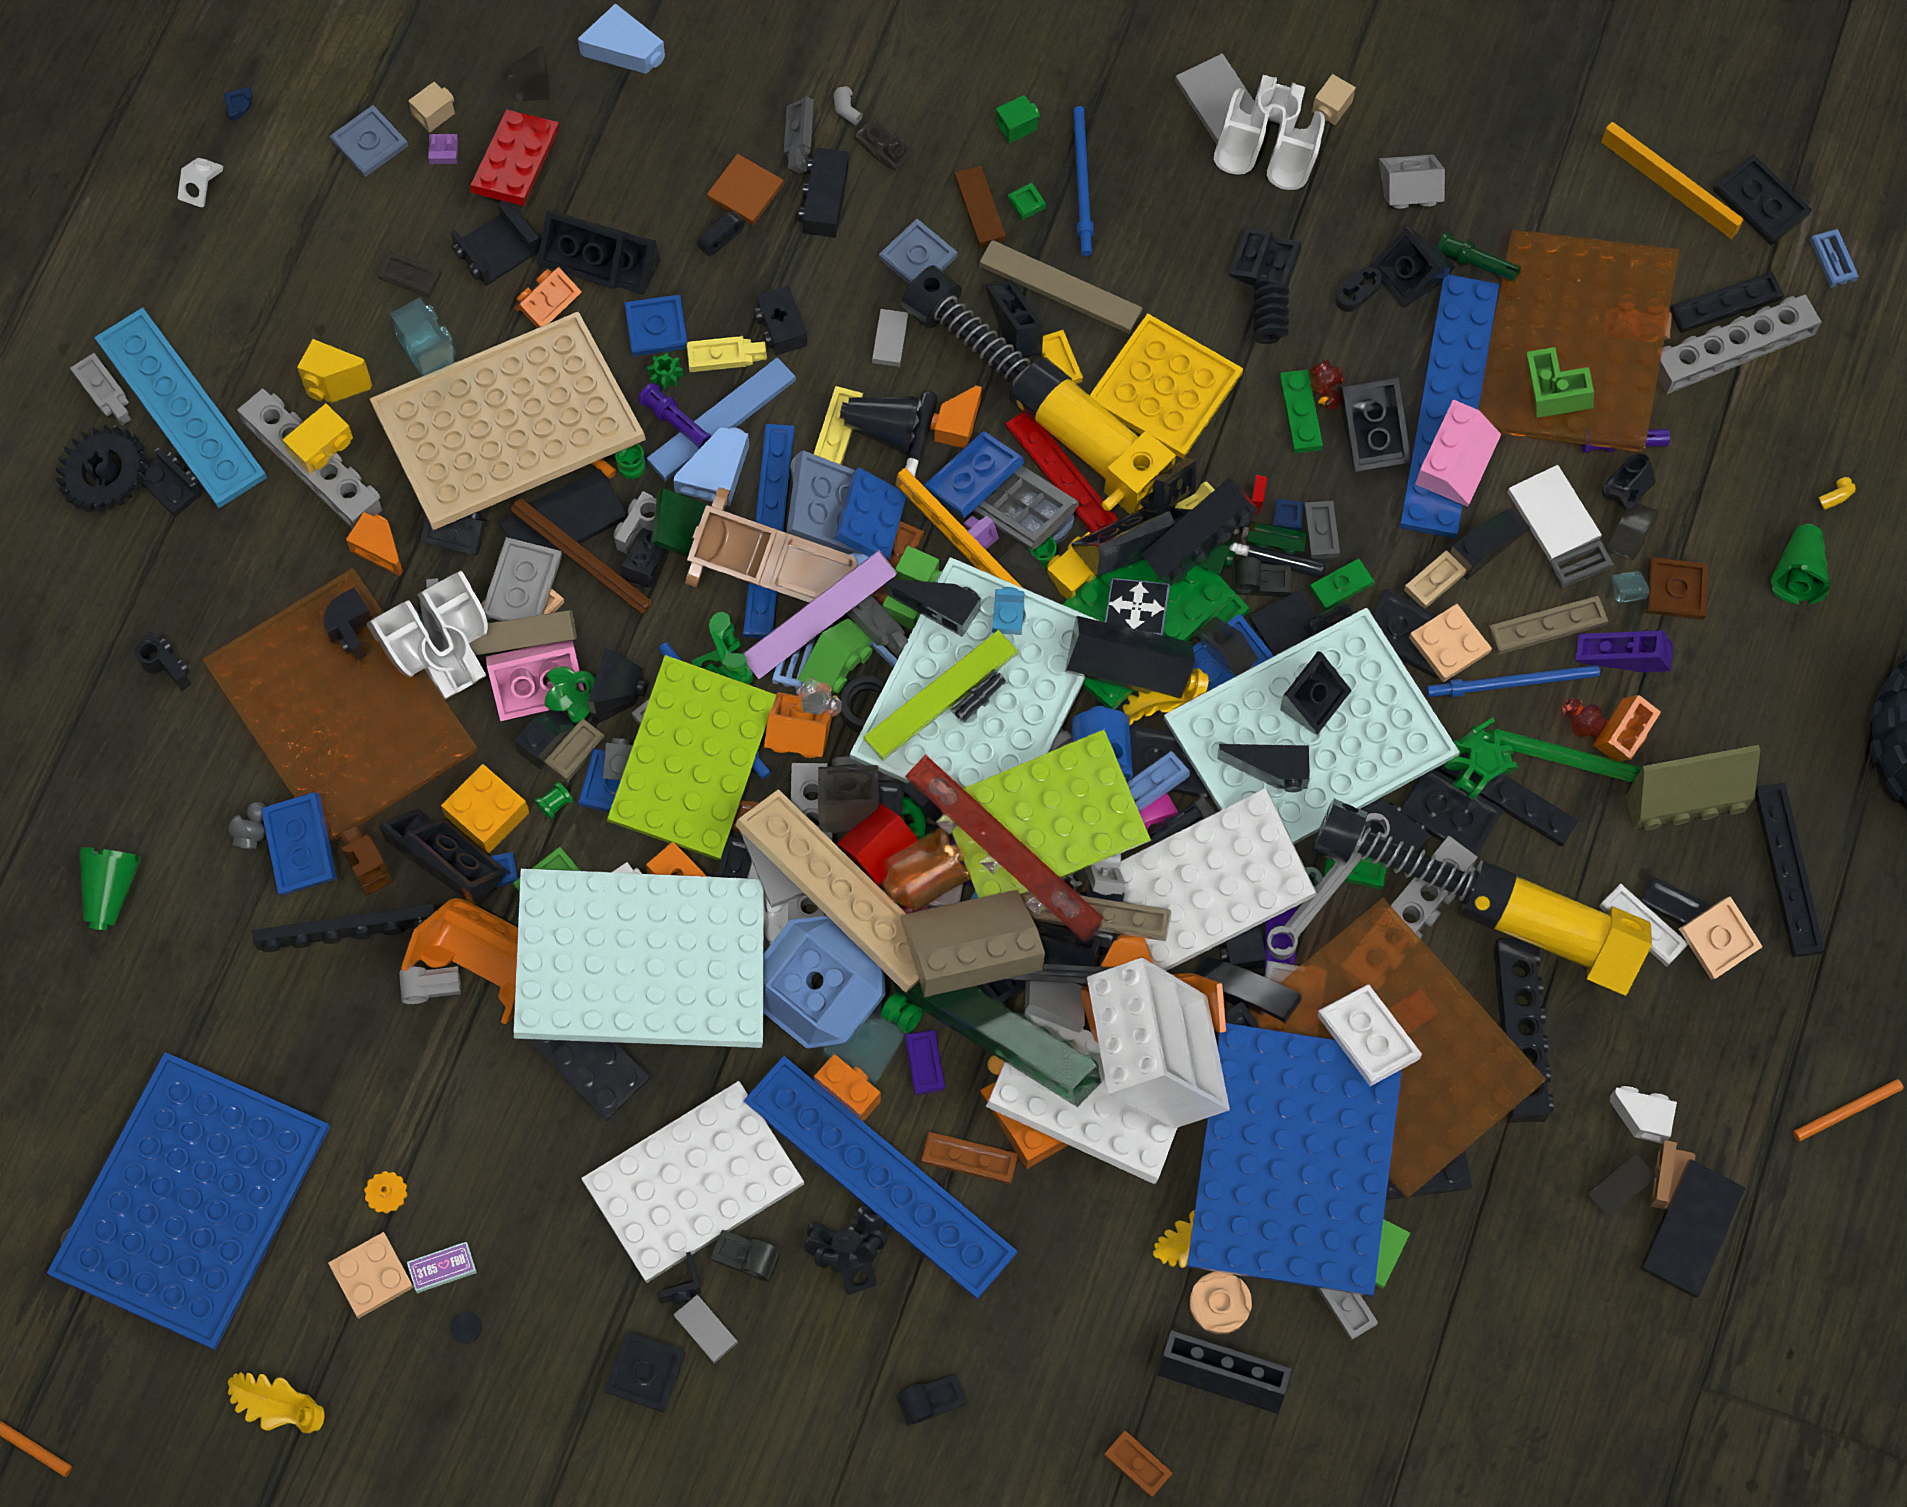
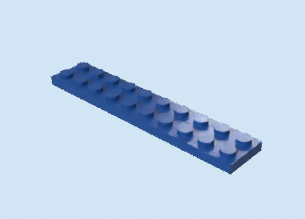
[1399,275,1499,539]
[744,1056,1018,1300]

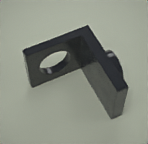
[657,1251,701,1304]

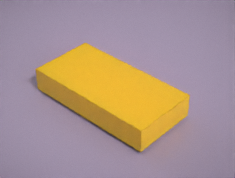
[1041,330,1083,384]

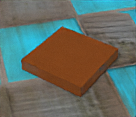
[707,154,784,226]

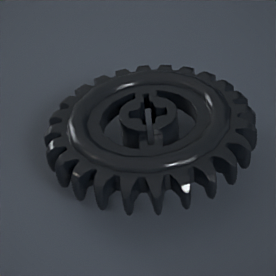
[56,424,148,513]

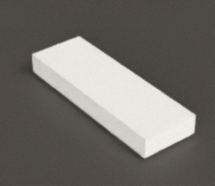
[1599,883,1688,967]

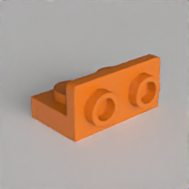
[514,267,581,328]

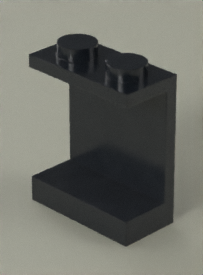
[451,201,540,286]

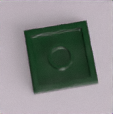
[651,488,709,557]

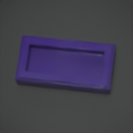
[905,1030,945,1095]

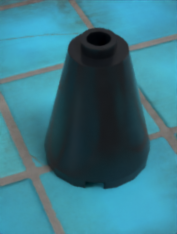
[839,396,919,453]

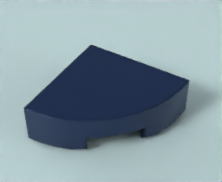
[223,87,253,121]

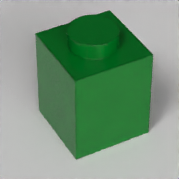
[995,95,1040,144]

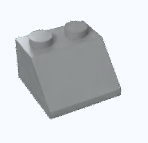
[1379,155,1445,208]

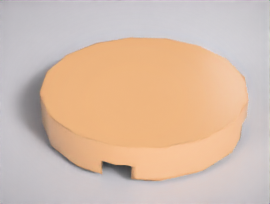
[1189,1272,1252,1334]

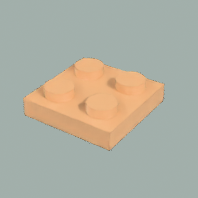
[1409,604,1492,683]
[1679,896,1762,979]
[328,1232,414,1319]

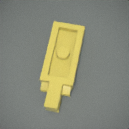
[687,336,767,372]

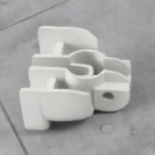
[1214,75,1325,190]
[366,571,488,700]

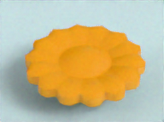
[364,1171,407,1214]

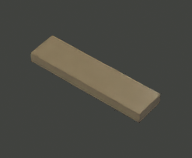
[1488,596,1608,655]
[469,610,577,655]

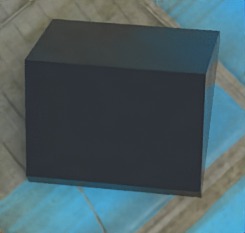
[1280,651,1352,735]

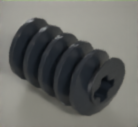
[1253,281,1289,344]

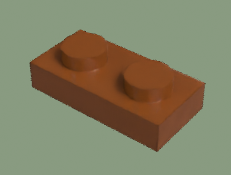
[1104,1431,1173,1499]

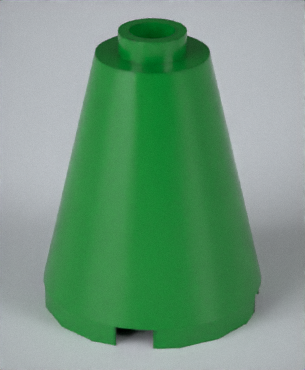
[1771,524,1830,605]
[79,847,141,931]

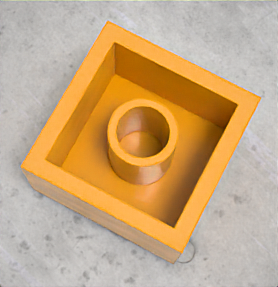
[441,764,529,854]

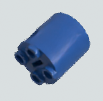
[1071,706,1133,782]

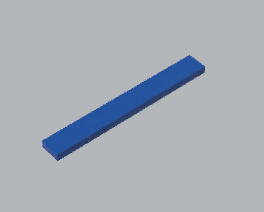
[743,424,794,639]

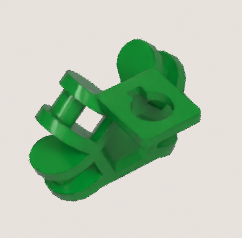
[692,612,753,684]
[1444,717,1518,800]

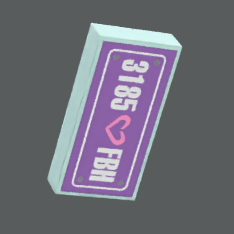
[407,1242,477,1293]

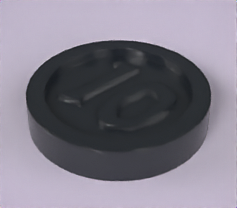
[450,1312,482,1344]

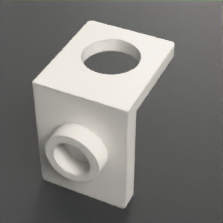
[178,158,223,207]

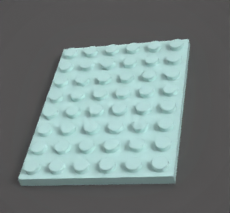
[850,557,1099,798]
[1164,608,1459,844]
[513,869,763,1048]

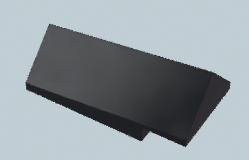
[537,210,661,294]
[1071,508,1192,577]
[1065,616,1195,698]
[379,808,507,907]

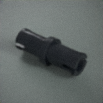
[951,669,1006,723]
[1147,802,1204,846]

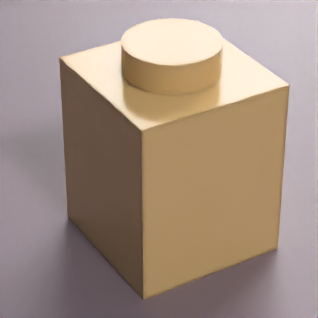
[1312,74,1356,125]
[408,82,455,133]

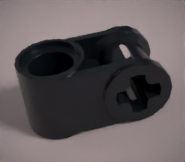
[1603,453,1656,508]

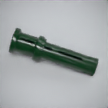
[1438,232,1521,283]

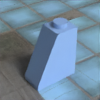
[578,4,665,74]
[673,427,749,506]

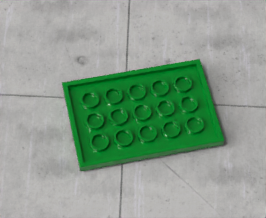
[1062,559,1234,710]

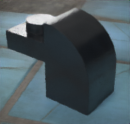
[324,587,372,661]

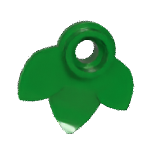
[544,666,595,723]

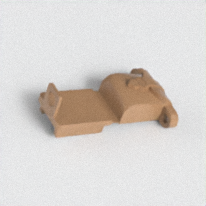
[685,487,857,603]

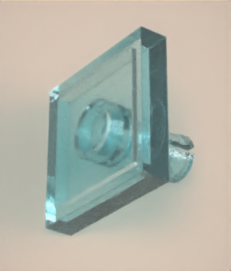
[823,1017,906,1085]

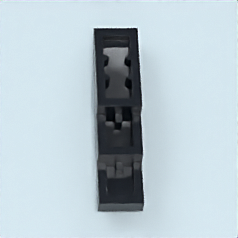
[1195,957,1302,1023]

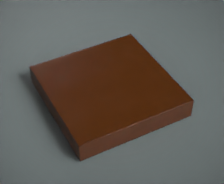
[1646,557,1708,620]

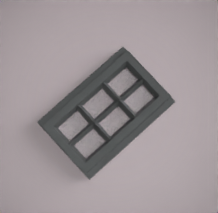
[973,466,1079,550]

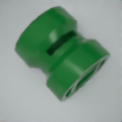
[615,443,646,479]
[1027,536,1057,572]
[881,992,923,1034]

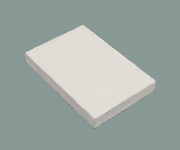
[1507,465,1602,561]
[1317,984,1422,1086]

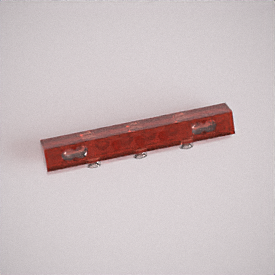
[905,754,1105,943]

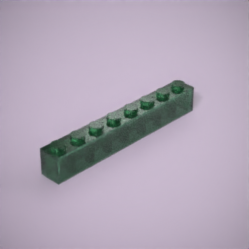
[893,981,1102,1108]

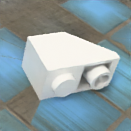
[1610,1086,1677,1144]

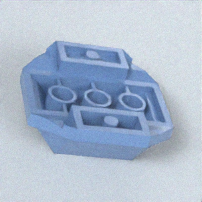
[763,916,885,1049]

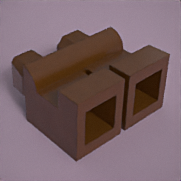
[340,826,393,896]

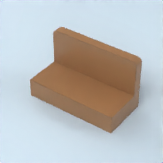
[1650,1140,1695,1209]

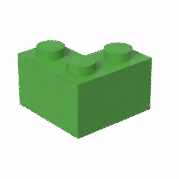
[1527,347,1594,418]
[882,546,942,630]
[797,618,873,699]

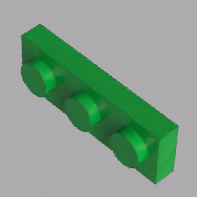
[1279,370,1323,454]

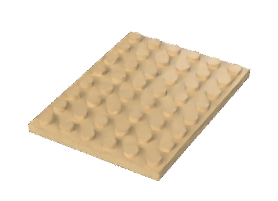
[370,312,646,530]

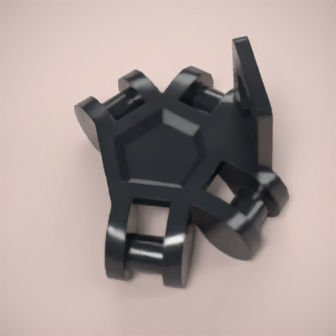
[804,1205,887,1295]

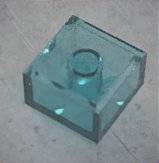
[390,297,456,376]

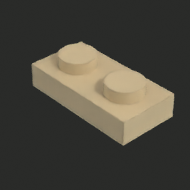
[1404,550,1466,609]

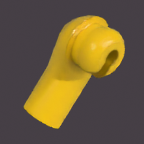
[1818,477,1856,510]

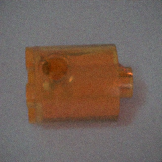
[882,827,971,912]

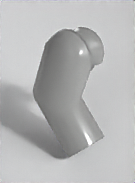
[833,86,863,125]

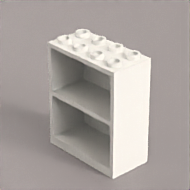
[1087,958,1230,1128]

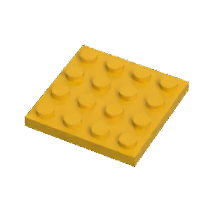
[1089,313,1243,459]

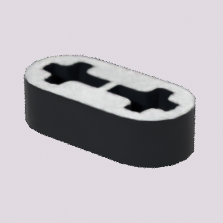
[697,211,745,256]
[1335,267,1382,312]

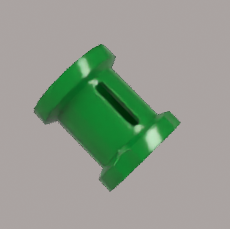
[534,781,574,820]

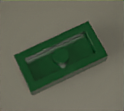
[1247,521,1307,553]

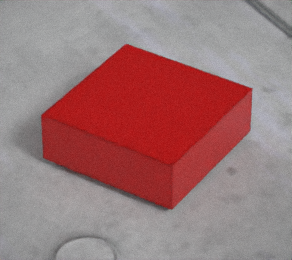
[1251,475,1267,514]

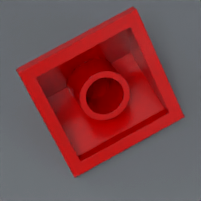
[837,803,922,886]

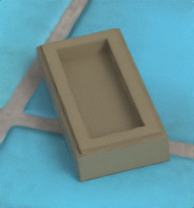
[544,719,606,782]

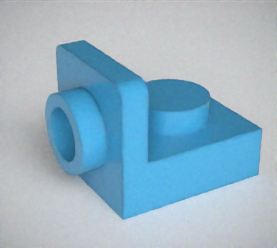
[992,587,1025,635]

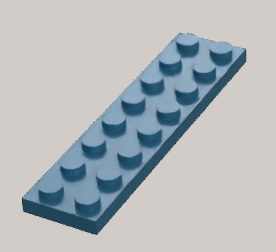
[94,308,267,509]

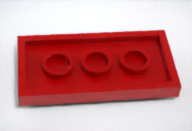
[471,109,559,206]

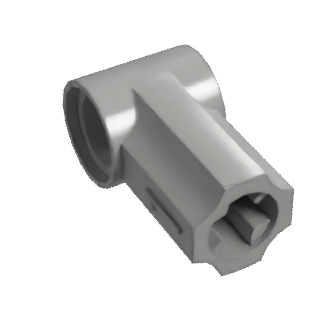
[399,967,461,1004]

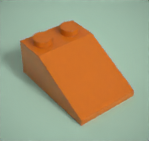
[980,1082,1068,1169]

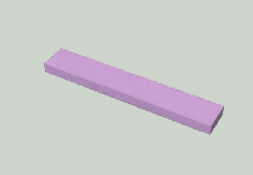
[743,550,897,679]

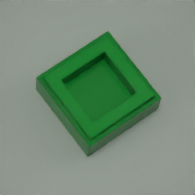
[1008,183,1046,220]

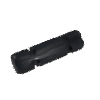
[1304,603,1353,636]

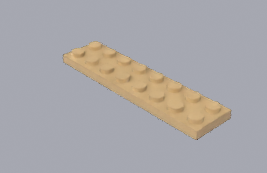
[735,789,920,993]

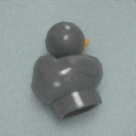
[228,802,266,849]

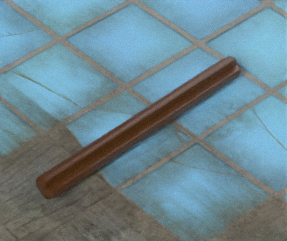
[511,499,652,614]

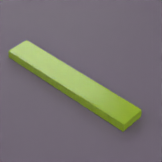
[863,630,1018,761]

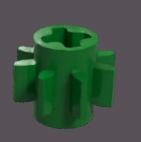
[647,353,683,390]

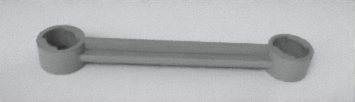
[1266,813,1390,960]

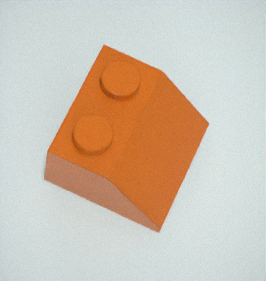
[764,692,835,758]

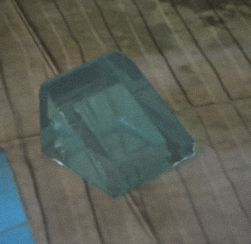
[1611,571,1650,603]

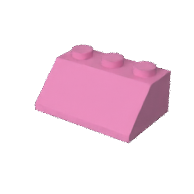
[1415,400,1501,507]
[486,640,584,721]

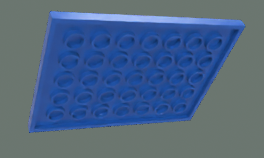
[1187,1023,1402,1297]
[46,1052,330,1351]

